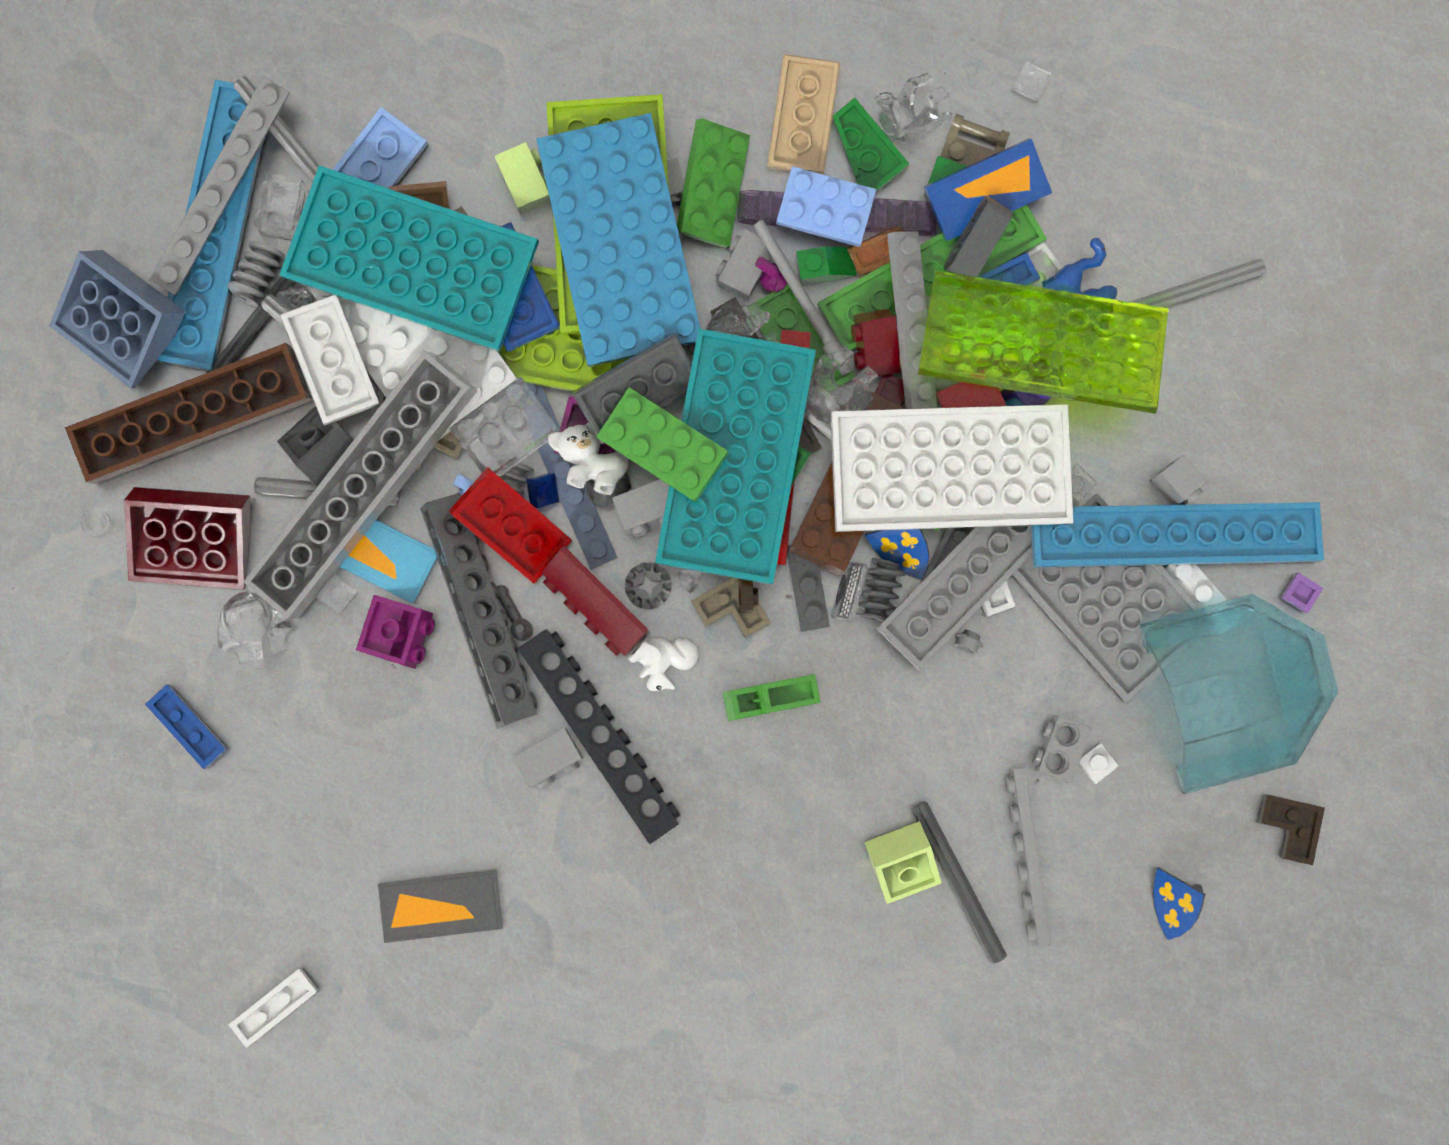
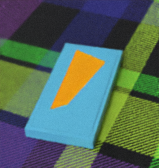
[340,520,437,604]

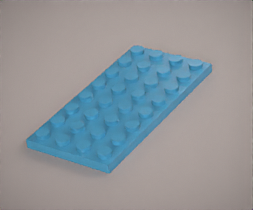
[536,113,701,367]

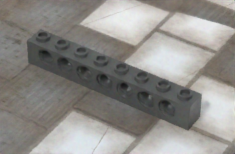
[420,493,537,729]

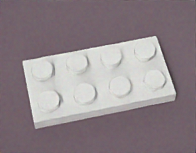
[281,295,380,426]

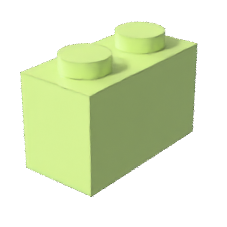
[494,142,550,215]

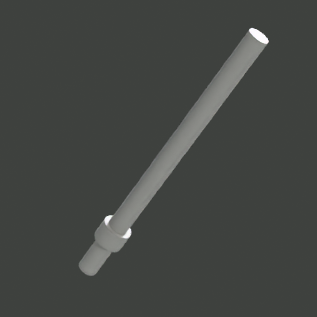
[753,220,853,376]

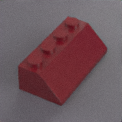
[541,546,650,657]

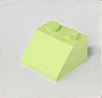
[864,821,942,904]

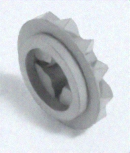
[625,563,671,609]

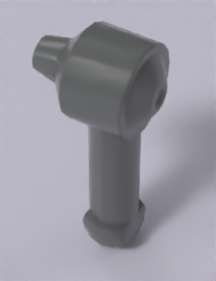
[497,585,534,641]

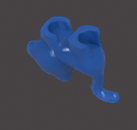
[1041,238,1117,338]

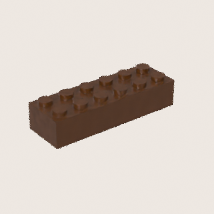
[788,390,906,577]

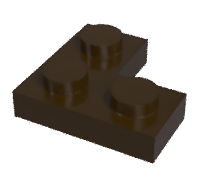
[1258,794,1325,865]

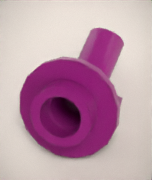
[755,256,788,292]

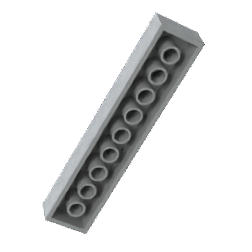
[243,350,478,620]

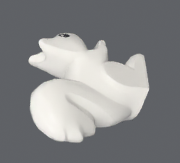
[628,636,700,691]

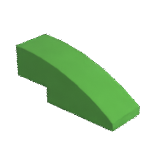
[723,674,821,721]

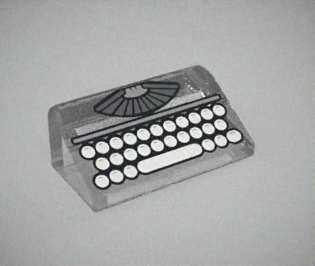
[831,562,868,623]

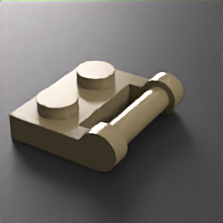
[940,113,1010,166]

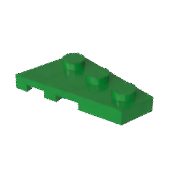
[833,97,910,194]

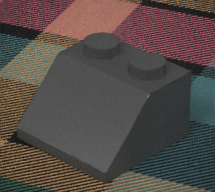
[277,406,354,487]

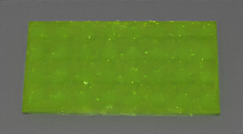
[918,270,1168,414]

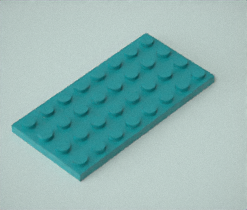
[280,165,539,352]
[655,329,816,585]

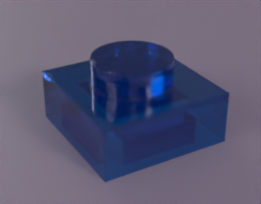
[526,473,559,508]

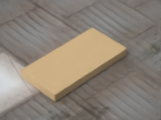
[767,54,840,175]

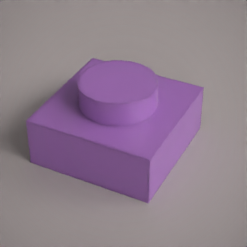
[1281,572,1323,613]

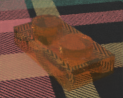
[848,223,905,276]

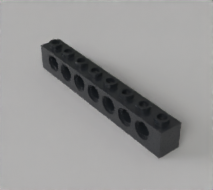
[517,628,681,845]

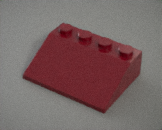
[124,487,251,589]

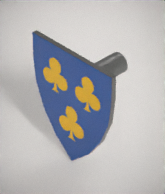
[865,529,929,580]
[1153,867,1206,940]

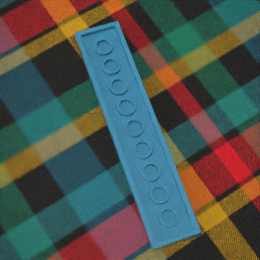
[156,80,263,371]
[1031,502,1324,568]

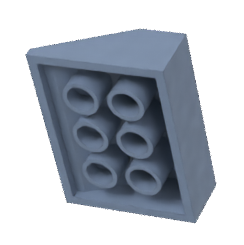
[49,250,185,389]

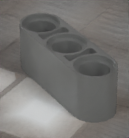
[944,196,1013,285]

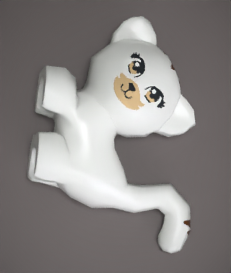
[548,423,629,495]

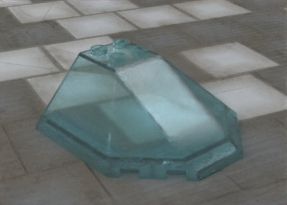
[1139,594,1338,794]

